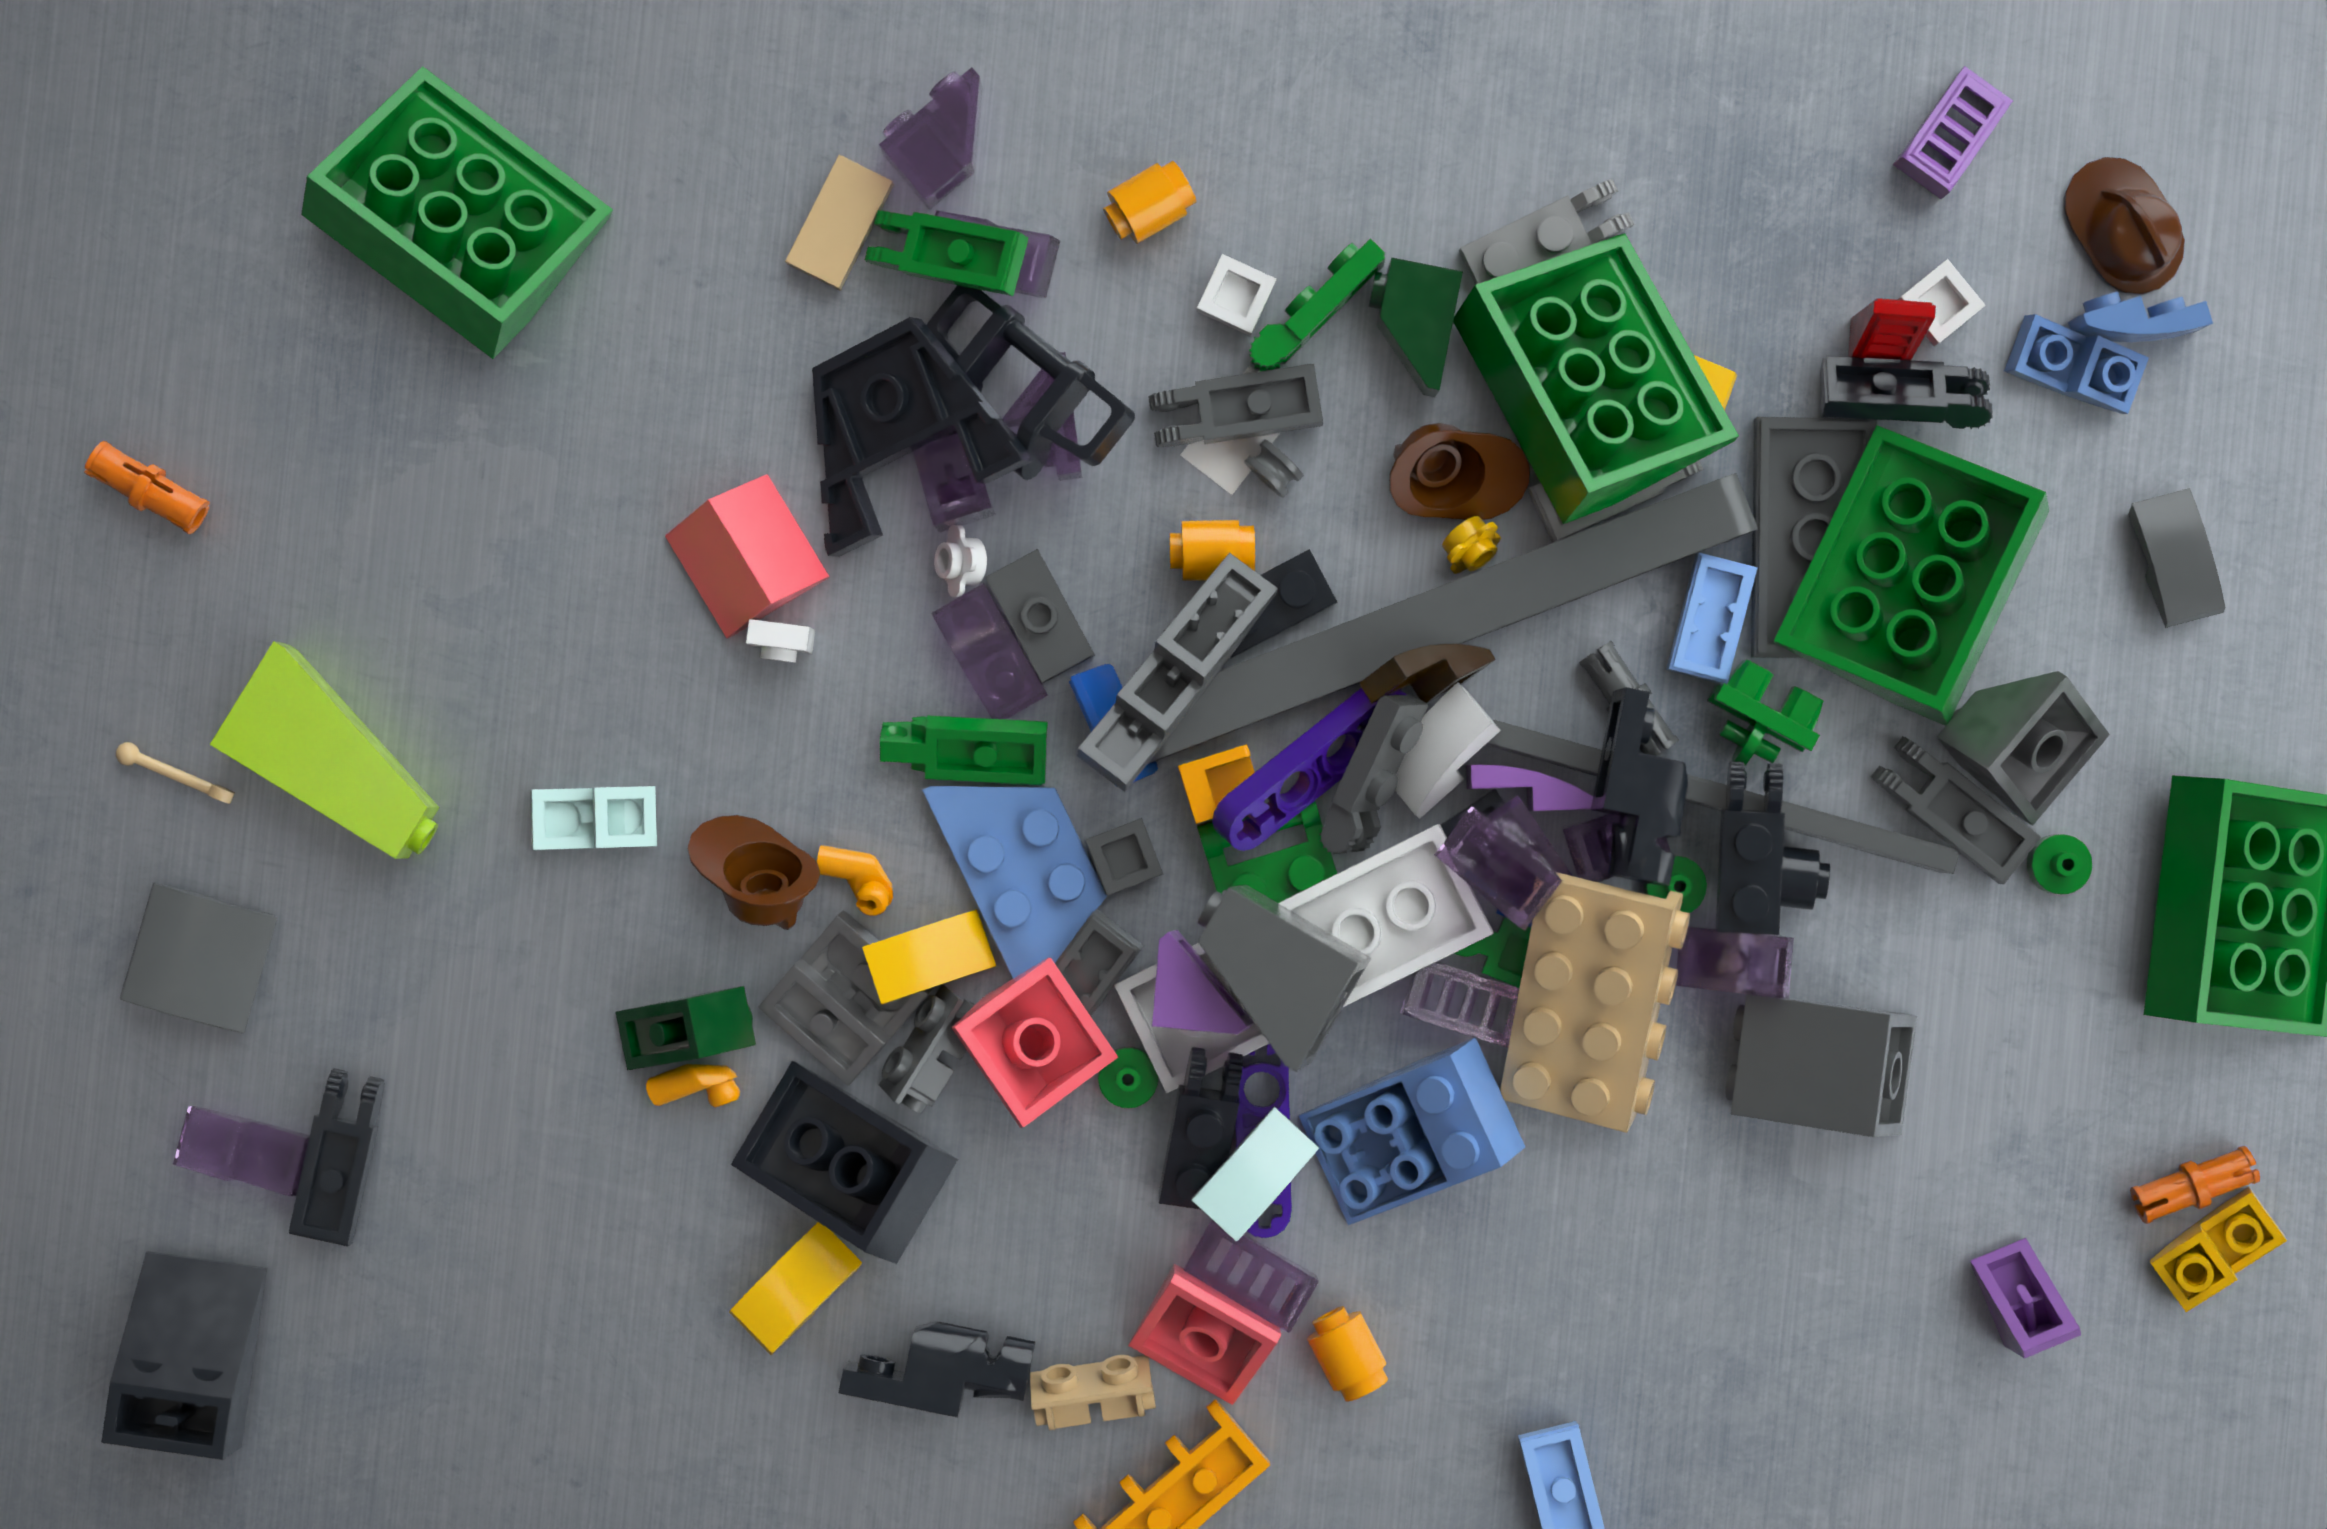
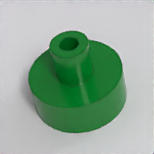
[2027,834,2092,894]
[1643,856,1707,913]
[1098,1047,1158,1108]

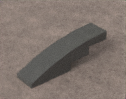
[1077,553,1278,792]

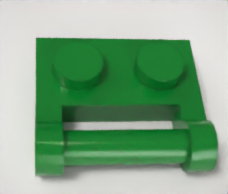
[1197,801,1337,903]

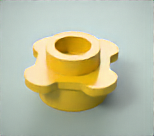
[1442,516,1501,574]

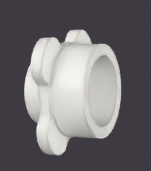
[934,525,987,597]

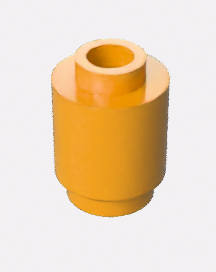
[1103,160,1197,244]
[1169,520,1255,581]
[1307,1306,1388,1402]

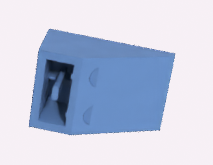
[1299,1037,1525,1225]

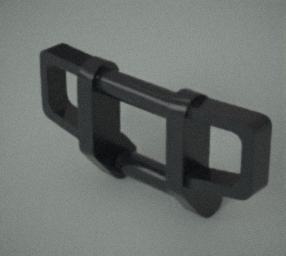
[927,285,1135,480]

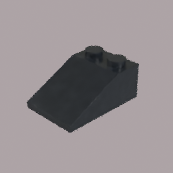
[731,1061,958,1264]

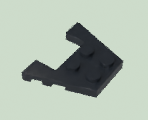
[812,317,1032,557]

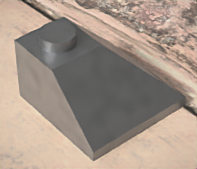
[1937,671,2110,826]

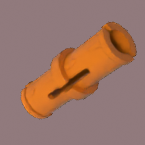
[84,441,210,535]
[2130,1146,2260,1224]

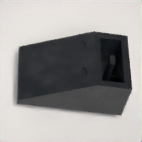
[101,1251,267,1460]

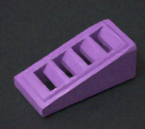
[1893,66,2013,199]

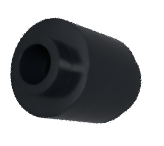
[1781,846,1830,910]

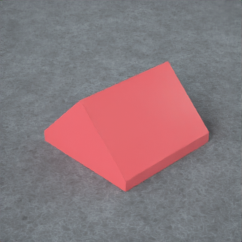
[665,474,830,639]
[952,957,1118,1128]
[1128,1263,1281,1405]

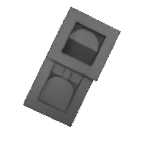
[2128,488,2226,628]

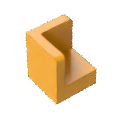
[1178,744,1255,824]

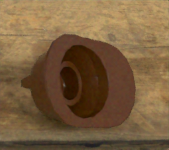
[2065,157,2185,294]
[1389,423,1530,520]
[687,815,820,930]

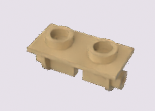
[1030,1355,1156,1431]

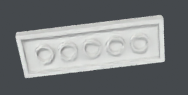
[1114,824,1494,1093]

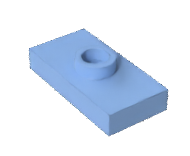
[1666,552,1758,684]

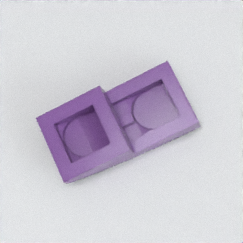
[1466,765,1593,811]

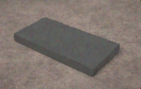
[1751,417,1877,658]

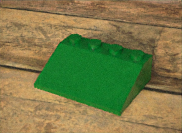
[301,66,613,359]
[1453,233,1739,524]
[1774,425,2049,726]
[2143,775,2327,1037]

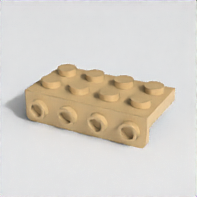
[1500,870,1690,1133]

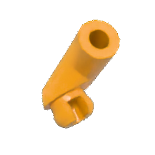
[816,845,893,916]
[646,1064,740,1108]

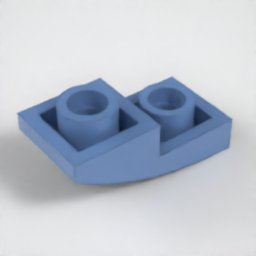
[2068,292,2213,342]
[2004,314,2149,414]

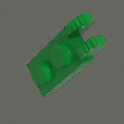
[864,210,1029,296]
[1249,238,1385,371]

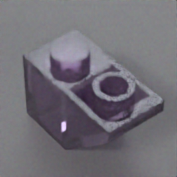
[879,67,983,210]

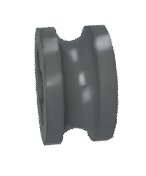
[1244,439,1304,498]

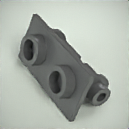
[879,984,975,1114]

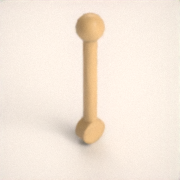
[116,742,235,804]

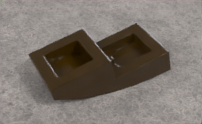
[1359,644,1496,704]

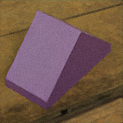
[1152,930,1255,1034]
[1971,1238,2081,1359]

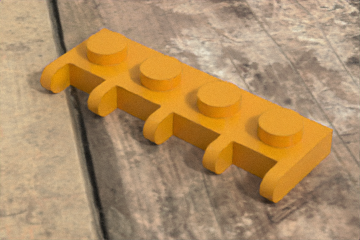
[1073,1399,1270,1529]

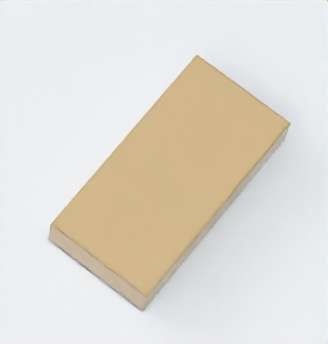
[785,154,894,291]

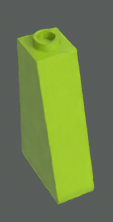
[209,641,440,859]

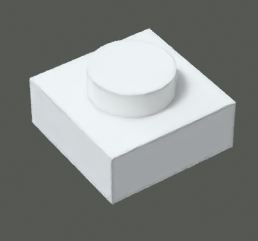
[1197,254,1277,336]
[1897,259,1986,346]
[746,619,815,663]

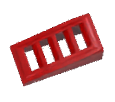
[1848,298,1936,360]

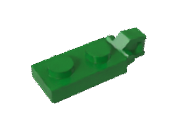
[880,715,1048,785]

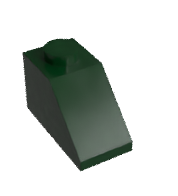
[1369,257,1463,397]
[615,986,756,1070]

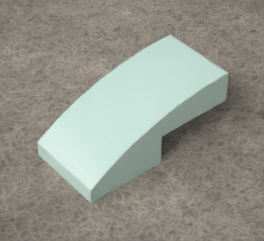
[530,786,657,850]
[1192,1106,1319,1242]

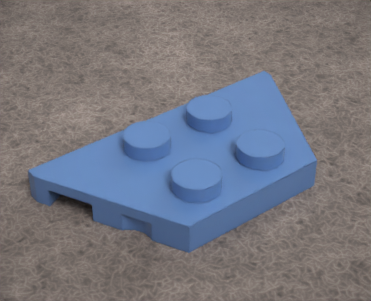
[922,786,1107,978]

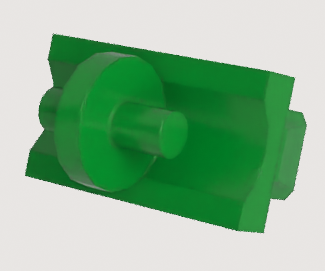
[1707,659,1824,766]

